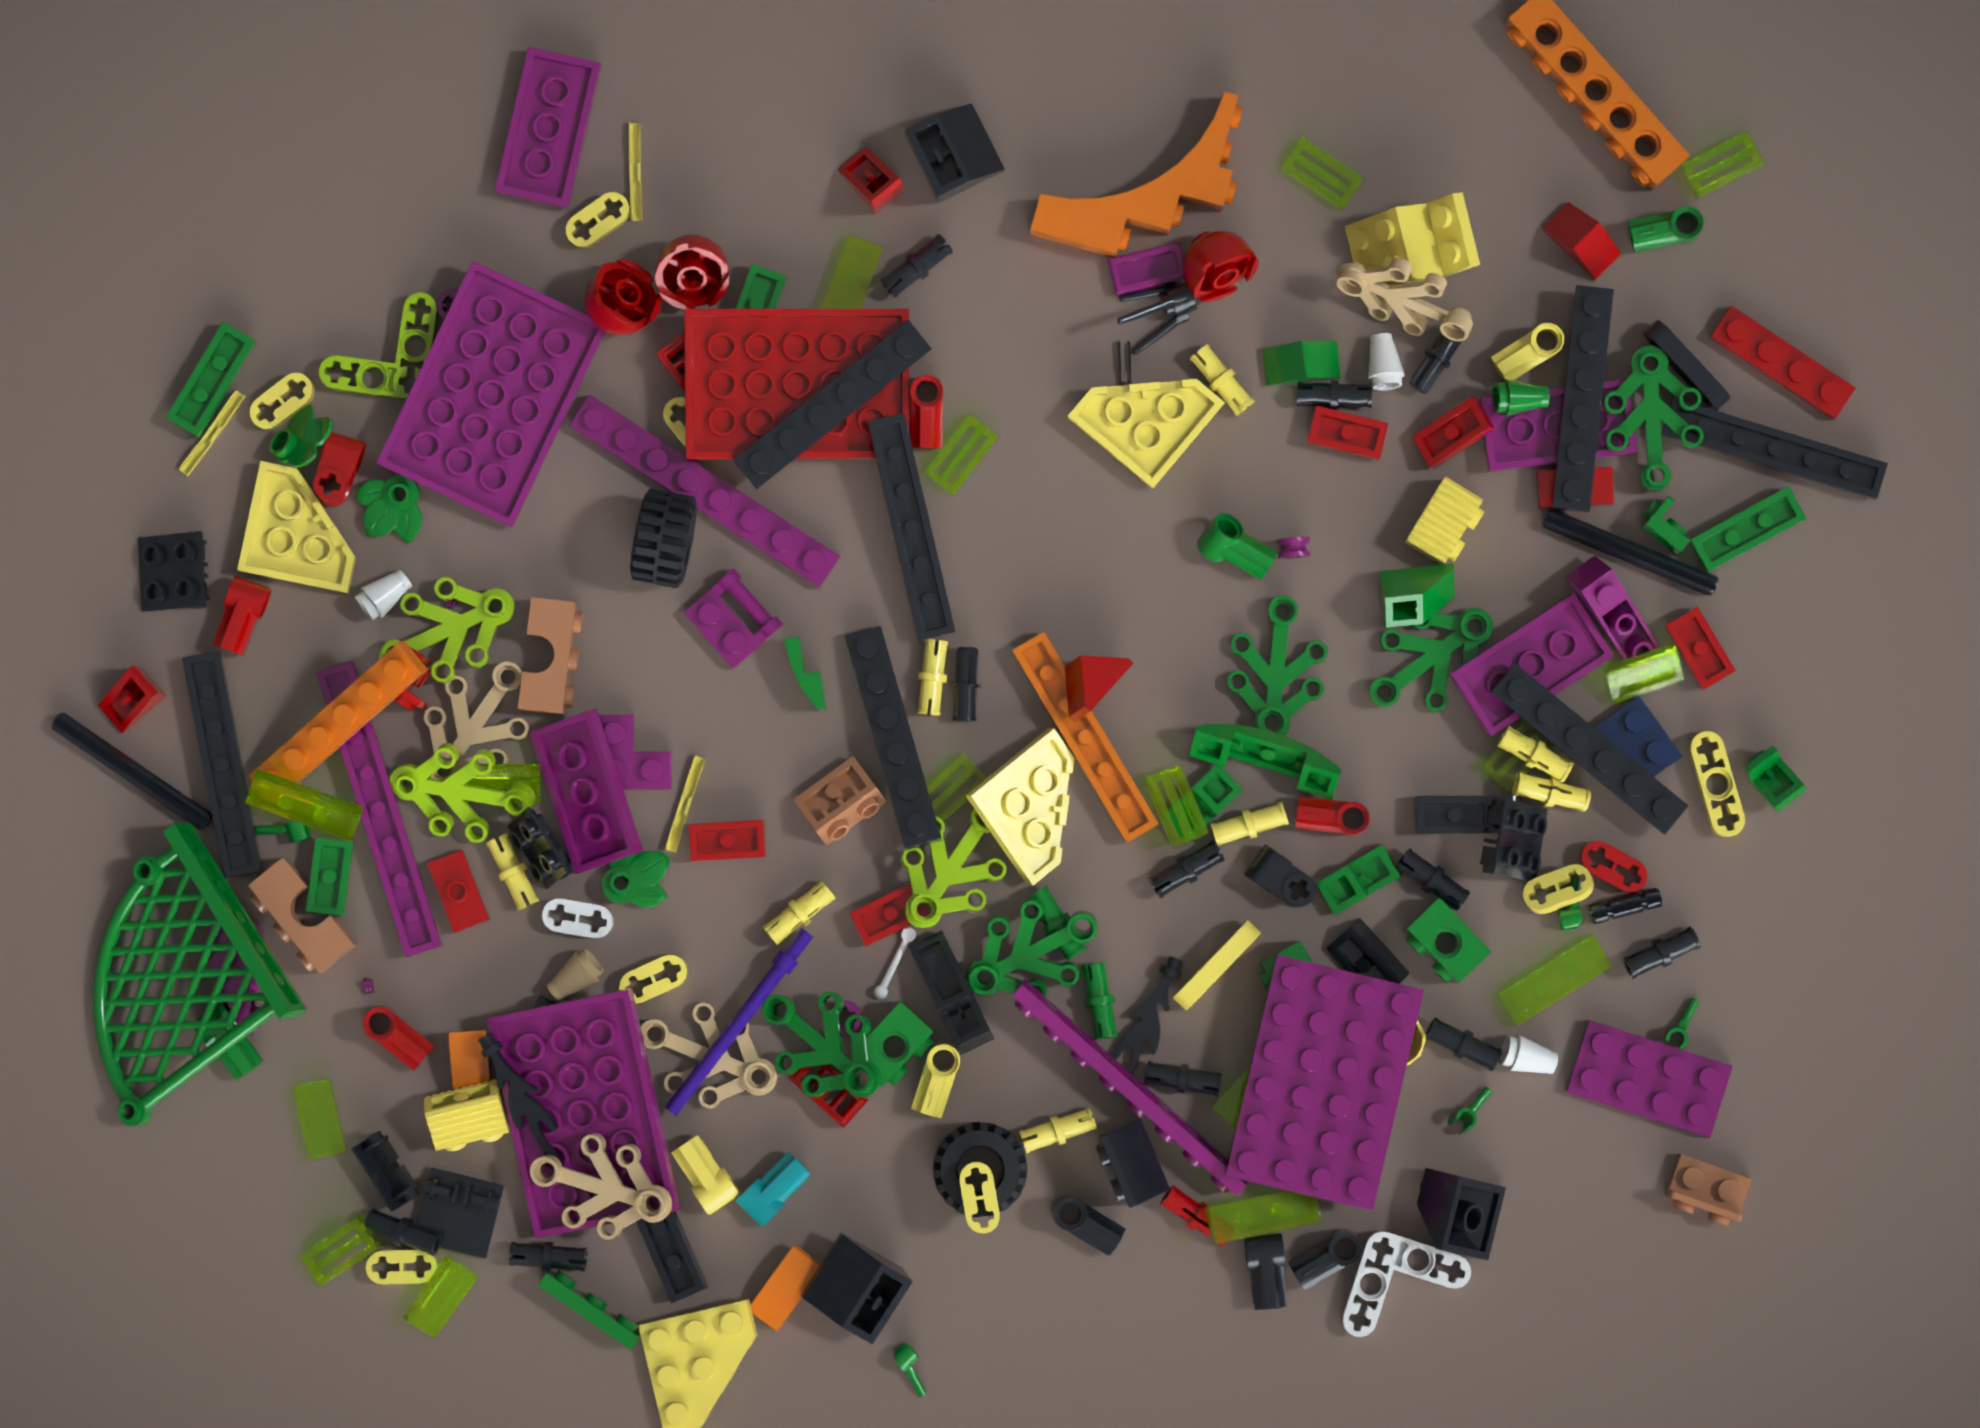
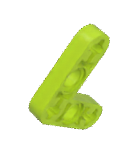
[319,292,438,400]

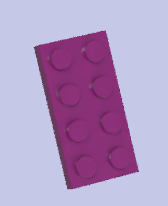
[495,46,602,209]
[1479,379,1638,472]
[1448,593,1614,737]
[529,709,643,874]
[1566,1020,1733,1138]

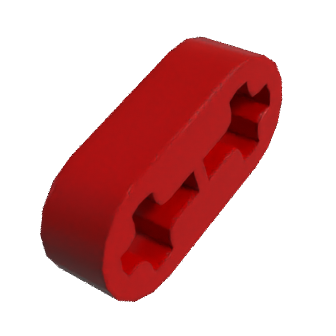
[1579,841,1648,893]

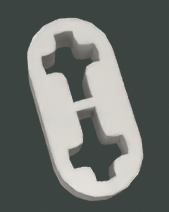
[542,899,614,938]

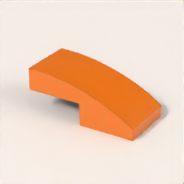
[448,1030,492,1090]
[750,1244,821,1331]

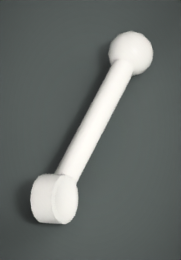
[873,927,916,1000]

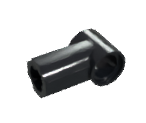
[1051,1195,1126,1257]
[1288,1229,1362,1291]
[1244,1233,1287,1310]

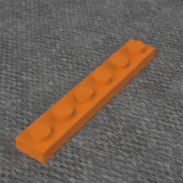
[1012,631,1159,844]
[249,640,428,805]

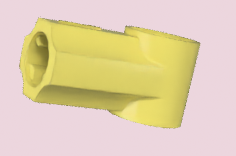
[1490,323,1564,380]
[911,1041,960,1118]
[671,1135,741,1215]

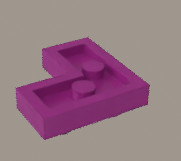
[599,715,672,790]

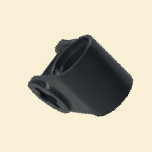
[1244,844,1316,907]

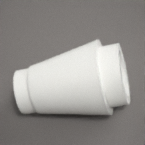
[1368,333,1405,391]
[355,569,413,621]
[1500,1034,1558,1074]

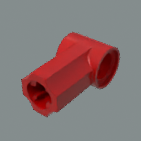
[910,374,944,449]
[213,576,272,656]
[1295,796,1370,835]
[363,1005,435,1071]

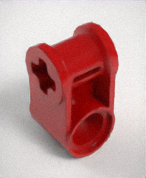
[313,431,366,507]

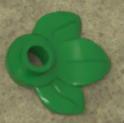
[269,404,333,467]
[355,474,423,543]
[602,851,670,908]

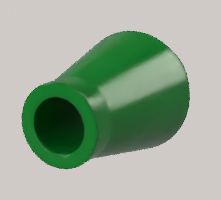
[1492,379,1550,416]

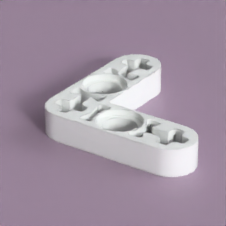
[1342,1231,1471,1337]

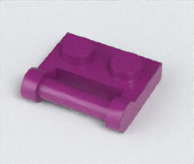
[684,569,783,669]

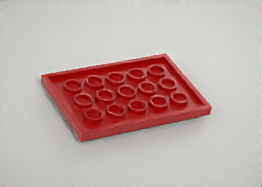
[684,309,910,460]

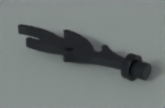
[1113,956,1183,1074]
[478,1033,559,1156]

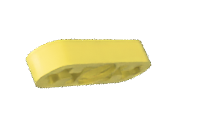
[1688,731,1745,837]
[1173,920,1261,1011]

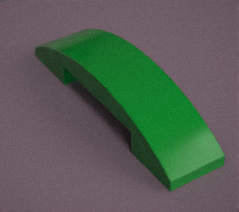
[1189,724,1341,800]

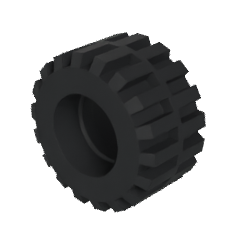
[630,488,697,588]
[933,1122,1027,1218]

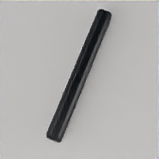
[1542,509,1719,596]
[51,713,212,830]

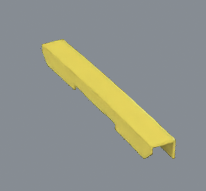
[629,122,643,221]
[179,390,246,476]
[665,755,706,853]

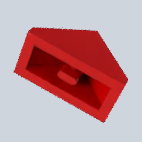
[838,146,903,214]
[1542,202,1622,280]
[1065,655,1134,722]
[97,665,166,733]

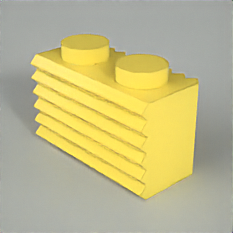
[1404,476,1485,565]
[424,1079,509,1151]

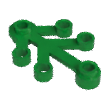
[1603,346,1704,492]
[1227,595,1328,736]
[1369,608,1493,712]
[966,897,1098,997]
[762,992,881,1098]

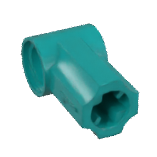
[735,1151,812,1228]

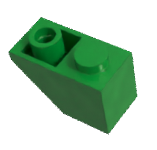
[1379,563,1455,628]

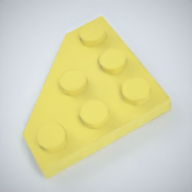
[1067,379,1225,489]
[237,461,356,594]
[966,728,1075,886]
[638,1299,758,1428]

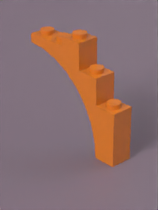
[1030,91,1243,258]

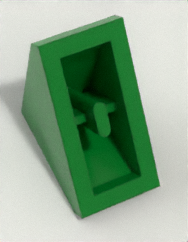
[1262,340,1341,387]

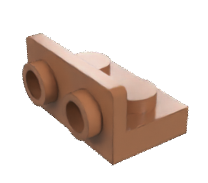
[793,756,886,845]
[1665,1153,1752,1226]

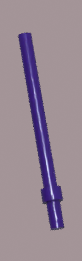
[665,928,813,1116]

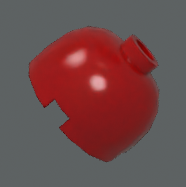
[1182,231,1259,303]
[655,234,729,310]
[585,259,662,335]

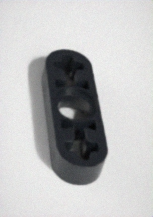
[1643,320,1731,411]

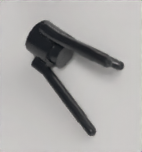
[1117,282,1197,355]

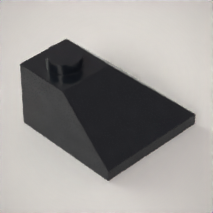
[1417,1168,1506,1260]

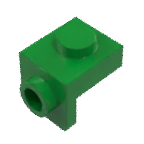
[1745,746,1806,813]

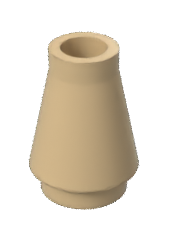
[547,949,604,1002]

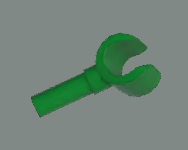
[256,821,311,844]
[1558,877,1582,931]
[1665,998,1700,1049]
[1447,1087,1492,1135]
[894,1343,927,1397]

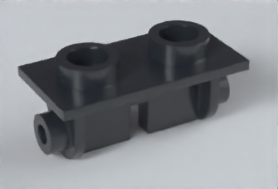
[351,1130,420,1212]

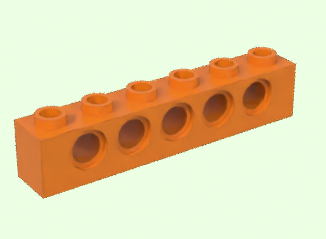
[1505,0,1690,190]

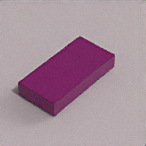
[1107,242,1184,296]

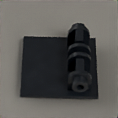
[138,531,210,612]
[1480,798,1548,881]
[507,806,573,889]
[417,1167,504,1258]

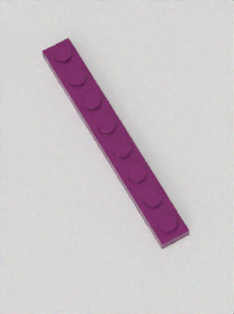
[569,395,840,588]
[316,661,443,957]
[1012,979,1248,1196]

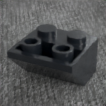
[905,103,1005,203]
[1095,1119,1170,1208]
[801,1233,913,1345]

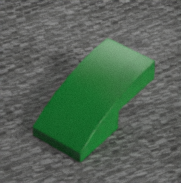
[784,636,826,711]
[1160,764,1243,845]
[1316,843,1402,915]

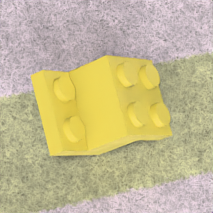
[1345,192,1480,295]

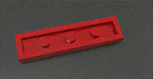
[1709,305,1856,420]

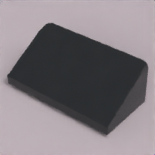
[1326,918,1409,984]

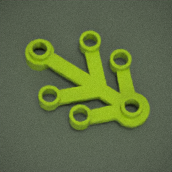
[379,577,515,684]
[390,743,535,843]
[900,808,1007,929]

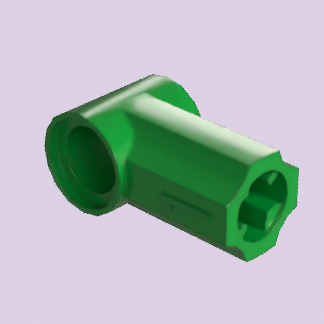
[1627,206,1704,253]
[1197,513,1277,579]
[194,1002,264,1081]

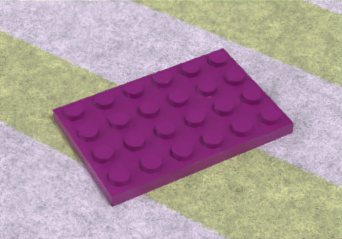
[376,260,605,528]
[1225,955,1424,1211]
[486,988,681,1239]

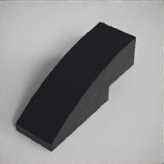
[908,930,994,1055]

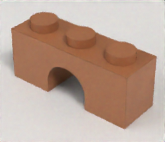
[518,597,584,716]
[248,857,358,973]

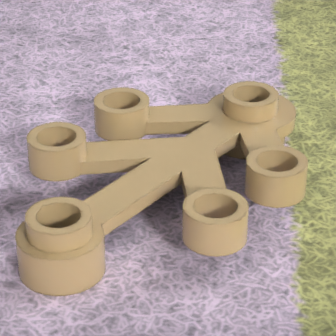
[1336,258,1473,342]
[424,661,530,780]
[641,1002,778,1109]
[530,1133,672,1240]

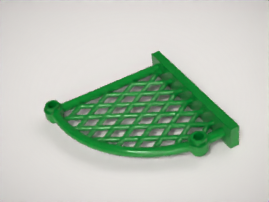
[93,823,307,1126]

